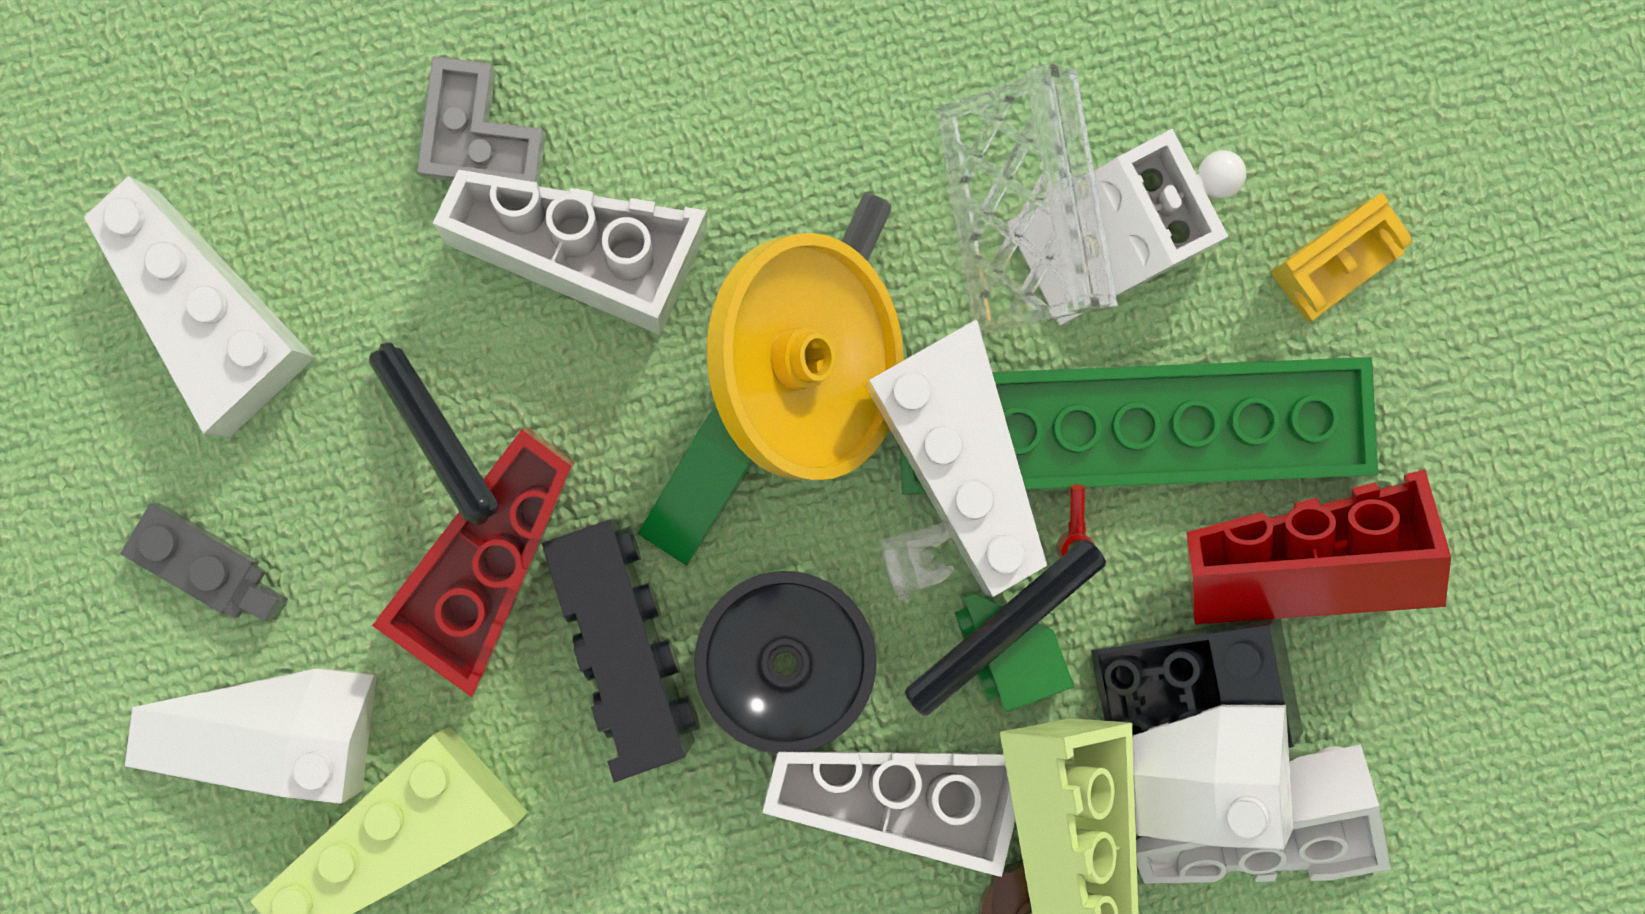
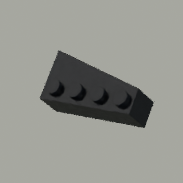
[542,519,700,783]

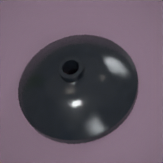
[694,571,876,754]

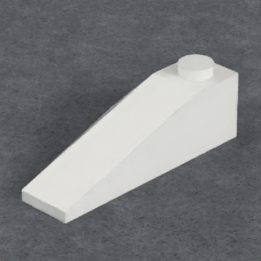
[125,668,377,804]
[1133,705,1293,849]
[1136,744,1391,884]

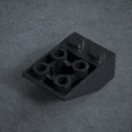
[1091,619,1303,748]

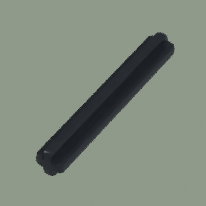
[369,342,498,526]
[905,540,1106,716]

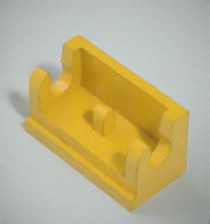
[1270,192,1413,323]

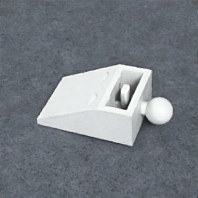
[1006,129,1247,326]

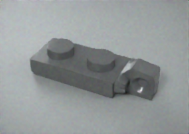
[120,503,288,621]

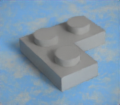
[417,56,546,186]

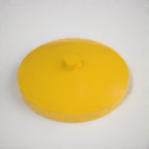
[707,233,904,480]

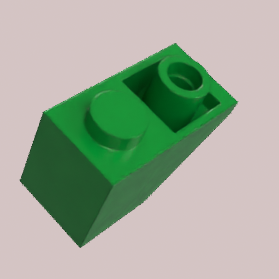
[954,591,1074,712]

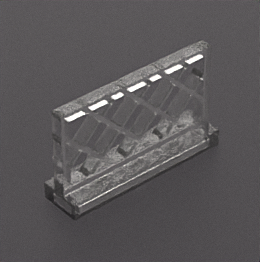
[935,63,1118,336]

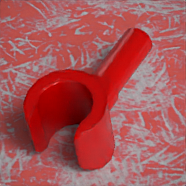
[1056,484,1095,558]

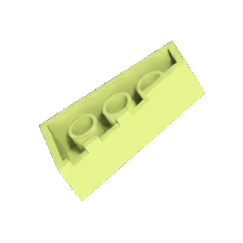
[1000,718,1139,914]
[250,726,528,914]

